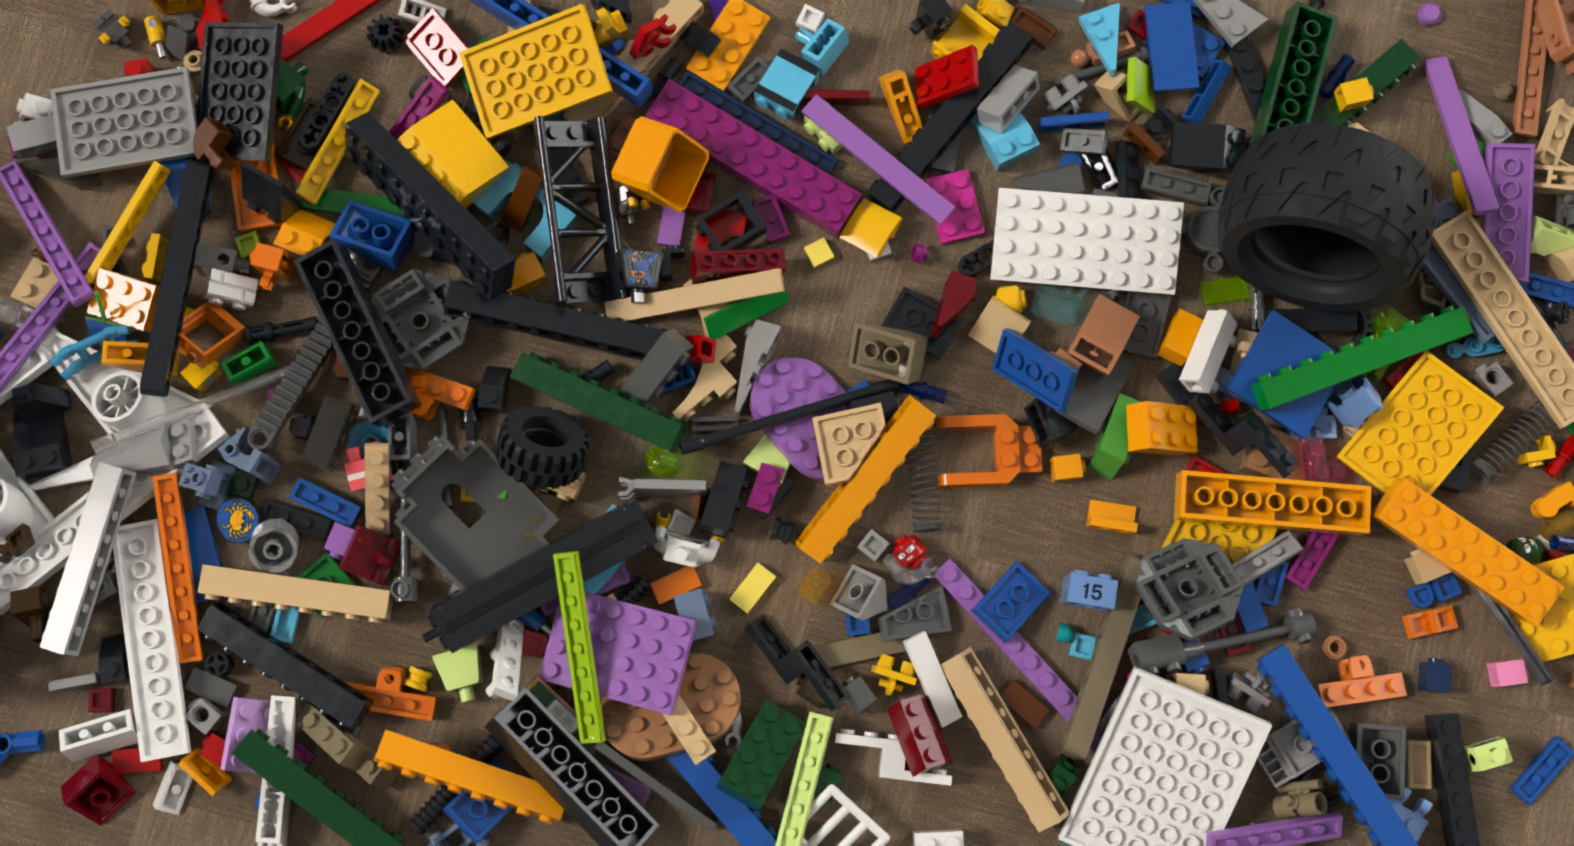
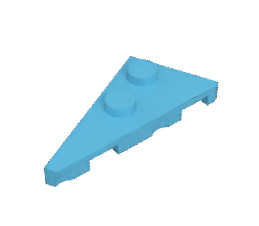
[1079,3,1120,77]

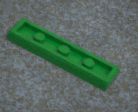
[703,286,789,340]

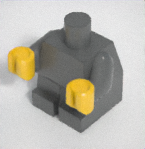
[93,9,133,48]
[615,186,651,226]

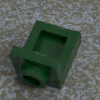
[1047,754,1080,798]

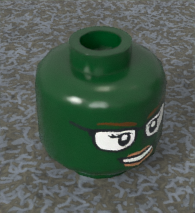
[1506,536,1543,565]

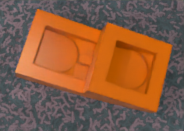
[1402,605,1459,639]

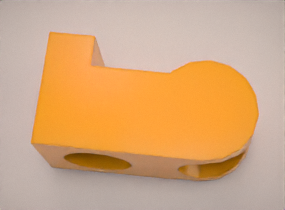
[1531,481,1574,519]

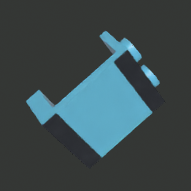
[754,49,820,121]

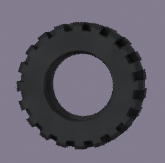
[495,405,590,489]

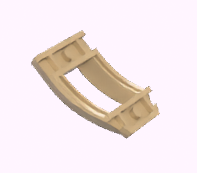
[1535,98,1574,167]

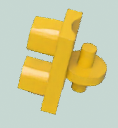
[871,654,917,696]

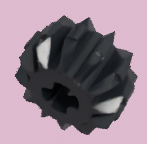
[367,14,405,53]

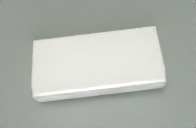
[153,760,193,815]

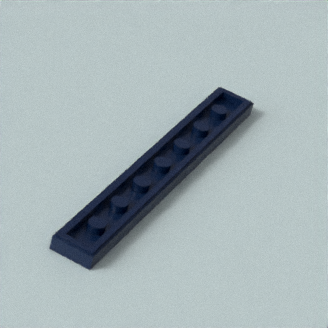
[678,70,839,175]

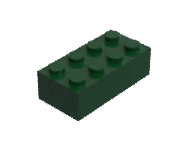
[716,700,807,812]

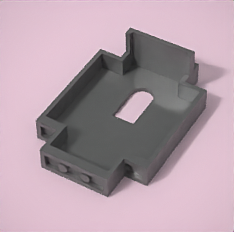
[391,435,560,590]

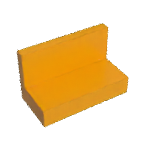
[1086,500,1138,534]

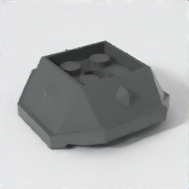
[372,269,471,371]
[1135,538,1244,641]

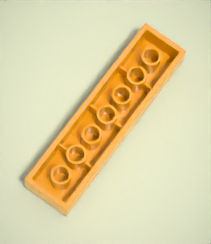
[1174,470,1371,536]
[1371,477,1565,626]

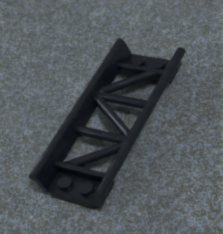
[533,116,629,305]

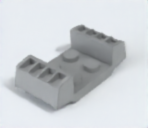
[1257,708,1352,788]

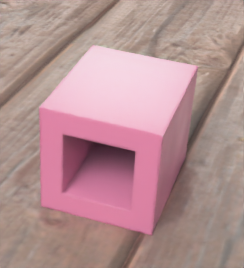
[1486,659,1529,687]

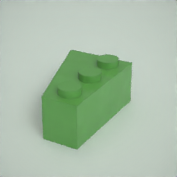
[1086,393,1141,480]

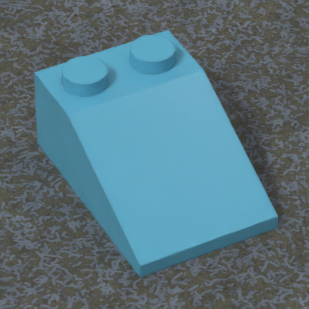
[970,113,1040,172]

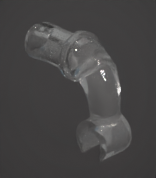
[883,554,939,585]

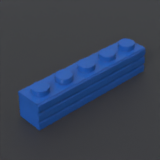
[1181,60,1232,123]

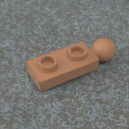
[1070,30,1136,67]

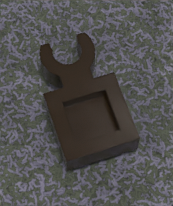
[0,523,35,564]

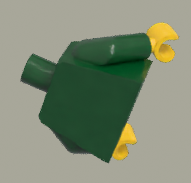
[276,60,308,131]

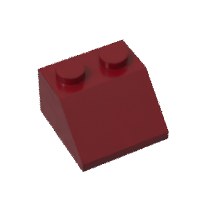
[61,754,136,826]

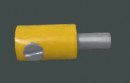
[144,16,167,60]

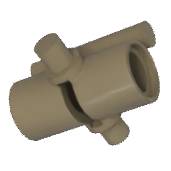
[1273,779,1328,819]

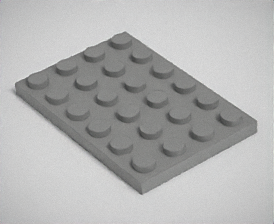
[50,67,198,178]

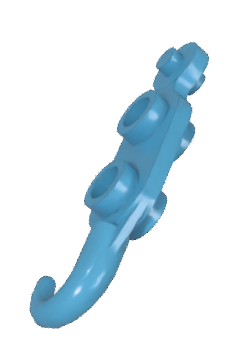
[1445,335,1505,359]

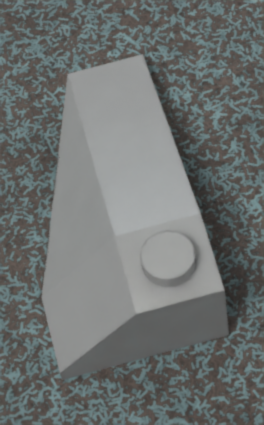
[735,319,781,416]

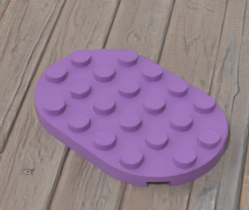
[750,357,849,480]

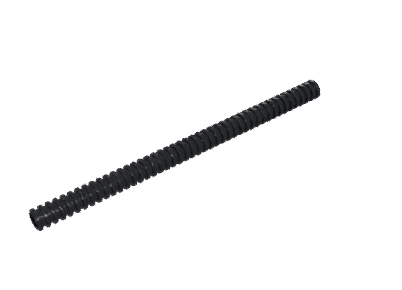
[409,575,651,835]

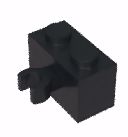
[909,0,953,40]

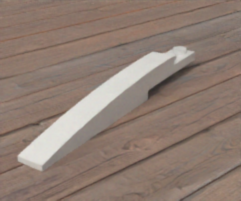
[255,695,296,846]

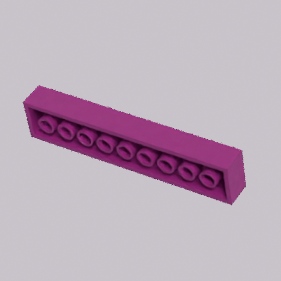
[645,79,862,238]

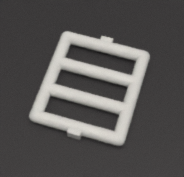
[801,784,890,846]

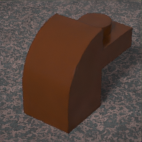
[193,117,237,171]

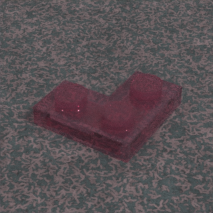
[1299,437,1347,484]

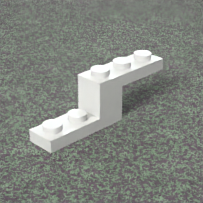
[834,729,952,786]

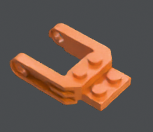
[935,414,1042,488]

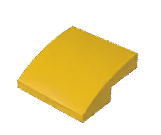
[840,198,903,258]

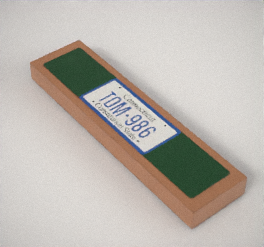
[525,674,598,755]

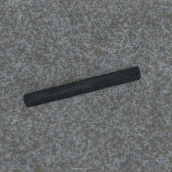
[1476,589,1554,686]

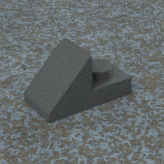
[165,12,200,61]

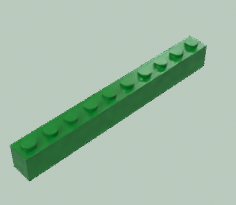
[1250,305,1473,410]

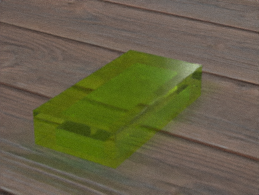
[1199,277,1250,306]

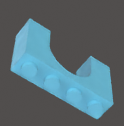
[473,160,579,262]

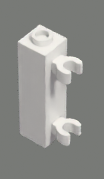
[1179,309,1238,394]

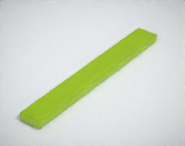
[553,551,606,744]

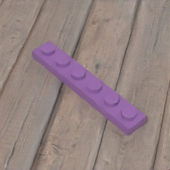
[1206,811,1343,846]

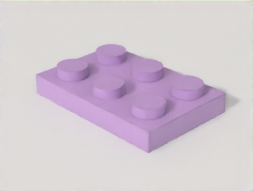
[220,697,271,773]

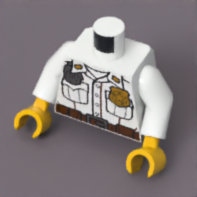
[653,511,725,567]

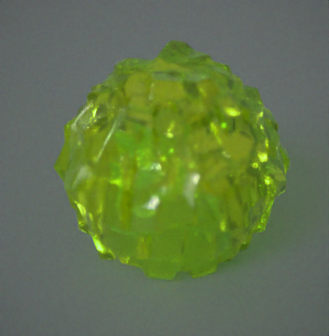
[645,445,682,479]

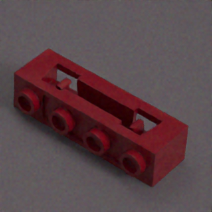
[689,249,787,284]

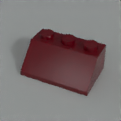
[887,695,953,777]

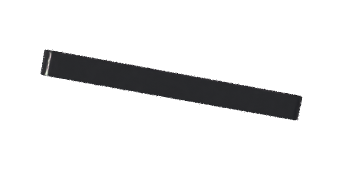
[140,160,213,398]

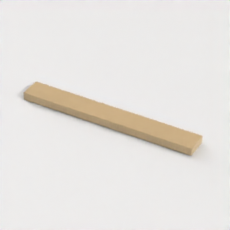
[605,268,785,322]

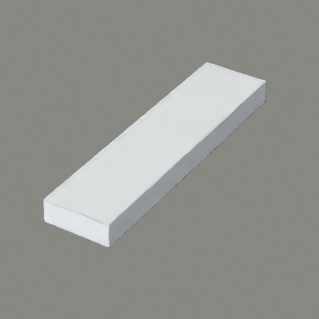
[903,631,962,728]

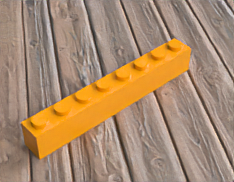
[795,395,936,564]
[373,730,564,825]

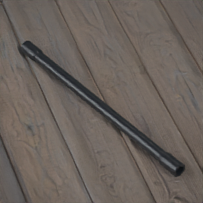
[678,379,898,455]

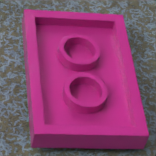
[924,169,985,245]

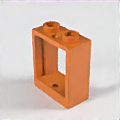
[178,301,245,369]

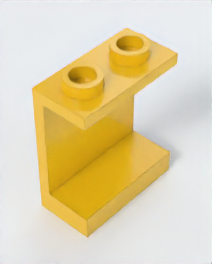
[930,4,1000,61]

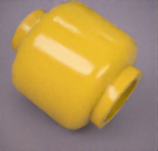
[992,285,1027,314]

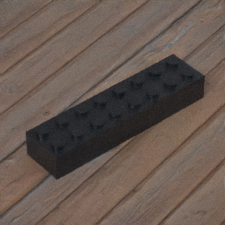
[294,238,421,427]
[484,687,659,846]

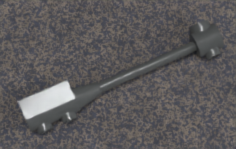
[388,413,418,602]
[1128,608,1317,676]

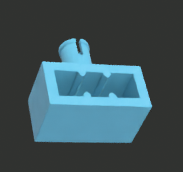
[795,18,849,76]

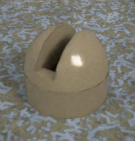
[1493,82,1513,101]

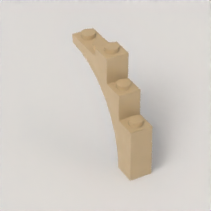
[673,279,738,422]

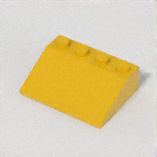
[397,100,511,209]

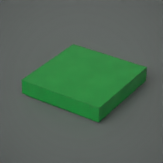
[297,551,358,618]

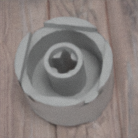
[248,518,299,573]

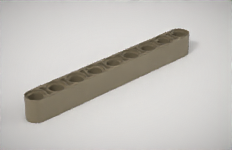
[1061,554,1142,759]

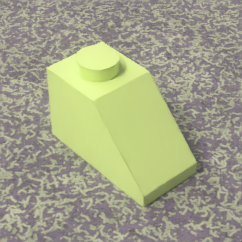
[1530,215,1574,256]

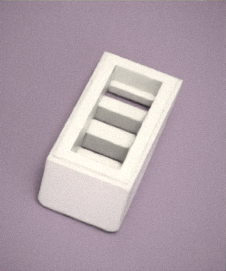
[397,0,447,24]

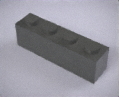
[619,328,694,409]

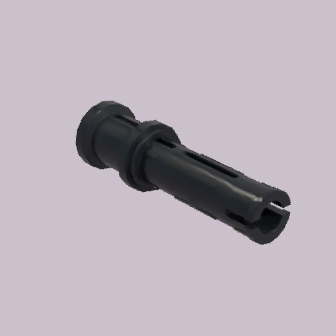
[245,316,318,346]

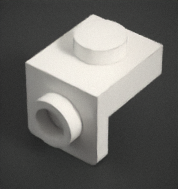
[16,93,53,120]

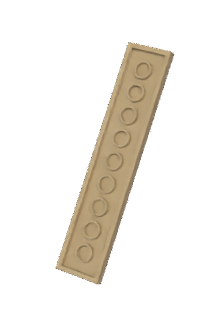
[1431,210,1574,429]

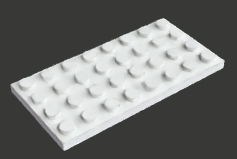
[990,188,1184,295]

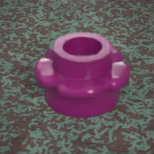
[910,242,929,265]

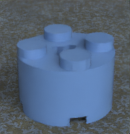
[1326,374,1383,428]

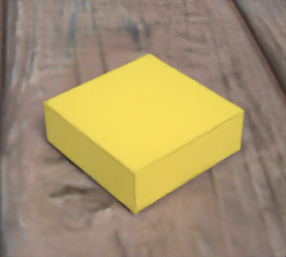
[804,237,834,269]

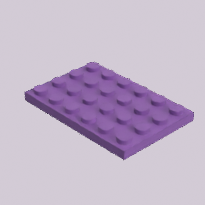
[539,592,698,716]

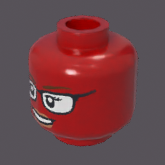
[893,534,928,570]

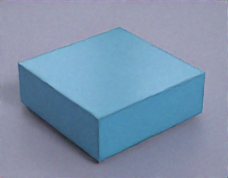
[1068,632,1097,661]

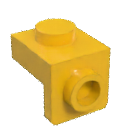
[976,0,1015,28]
[1518,435,1556,468]

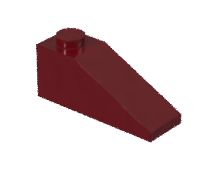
[931,271,979,338]

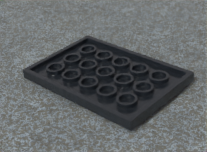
[193,22,283,162]

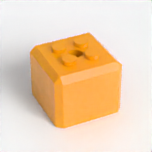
[611,116,709,213]

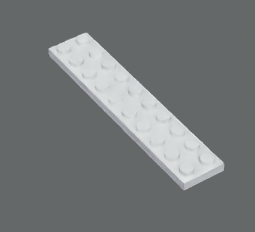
[113,519,192,762]

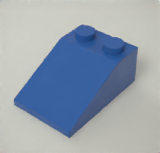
[329,200,415,272]

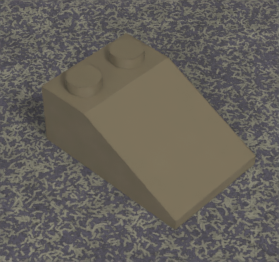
[847,322,928,385]

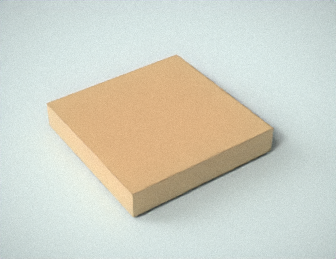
[968,297,1031,353]

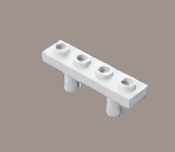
[486,620,524,701]

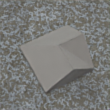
[830,564,887,621]

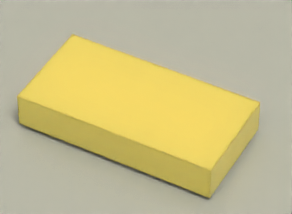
[729,563,776,614]

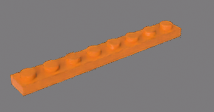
[152,473,205,663]

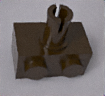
[10,586,55,643]

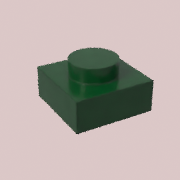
[227,470,259,499]

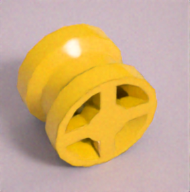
[403,666,433,692]

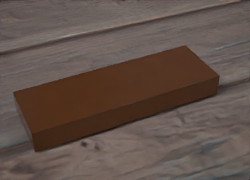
[502,164,543,232]

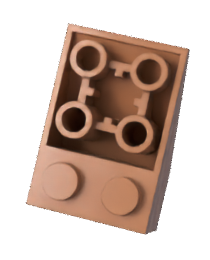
[1067,294,1140,377]

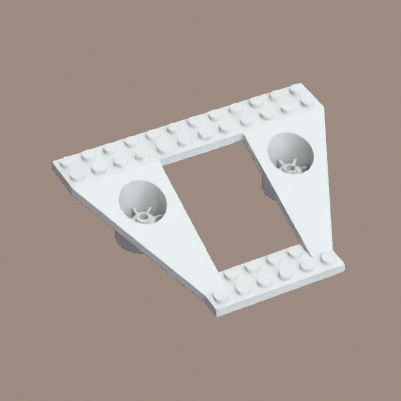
[0,325,230,615]

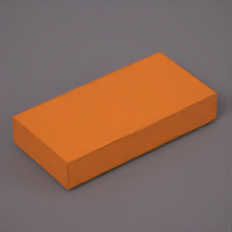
[650,566,702,605]

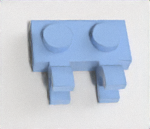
[1388,787,1433,842]

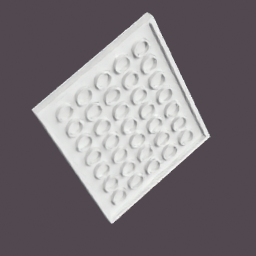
[1058,667,1272,846]

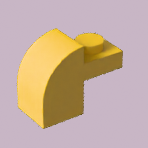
[594,7,629,50]

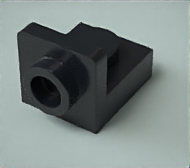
[1142,106,1177,141]

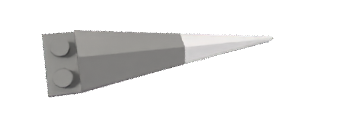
[29,418,198,491]

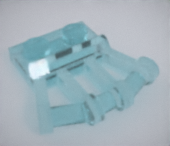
[1029,283,1089,327]

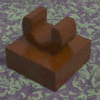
[684,494,708,521]

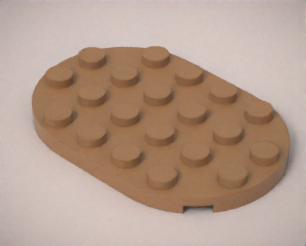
[601,653,741,761]

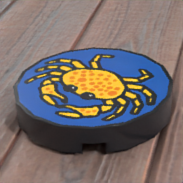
[216,497,263,543]

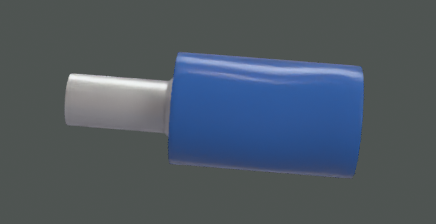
[517,609,552,636]

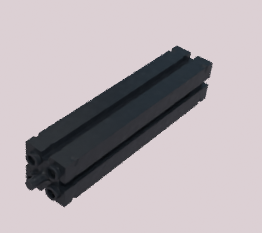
[422,498,658,653]

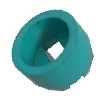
[1055,623,1074,643]

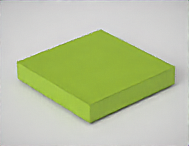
[1127,57,1155,115]

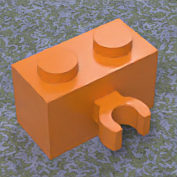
[250,243,295,291]

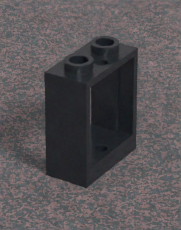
[695,189,767,251]

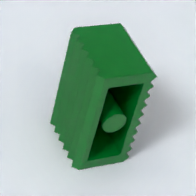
[221,341,279,387]

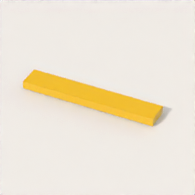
[294,78,380,205]
[85,161,171,285]

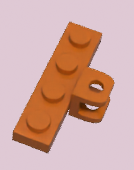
[404,368,476,421]
[1313,655,1407,708]
[344,666,438,721]

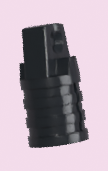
[460,399,481,441]

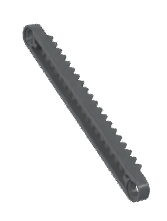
[247,257,383,452]

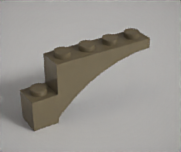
[295,694,401,791]

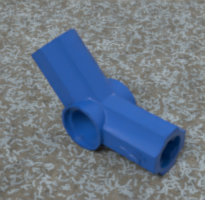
[0,730,46,767]

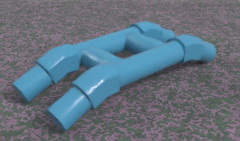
[49,325,141,381]

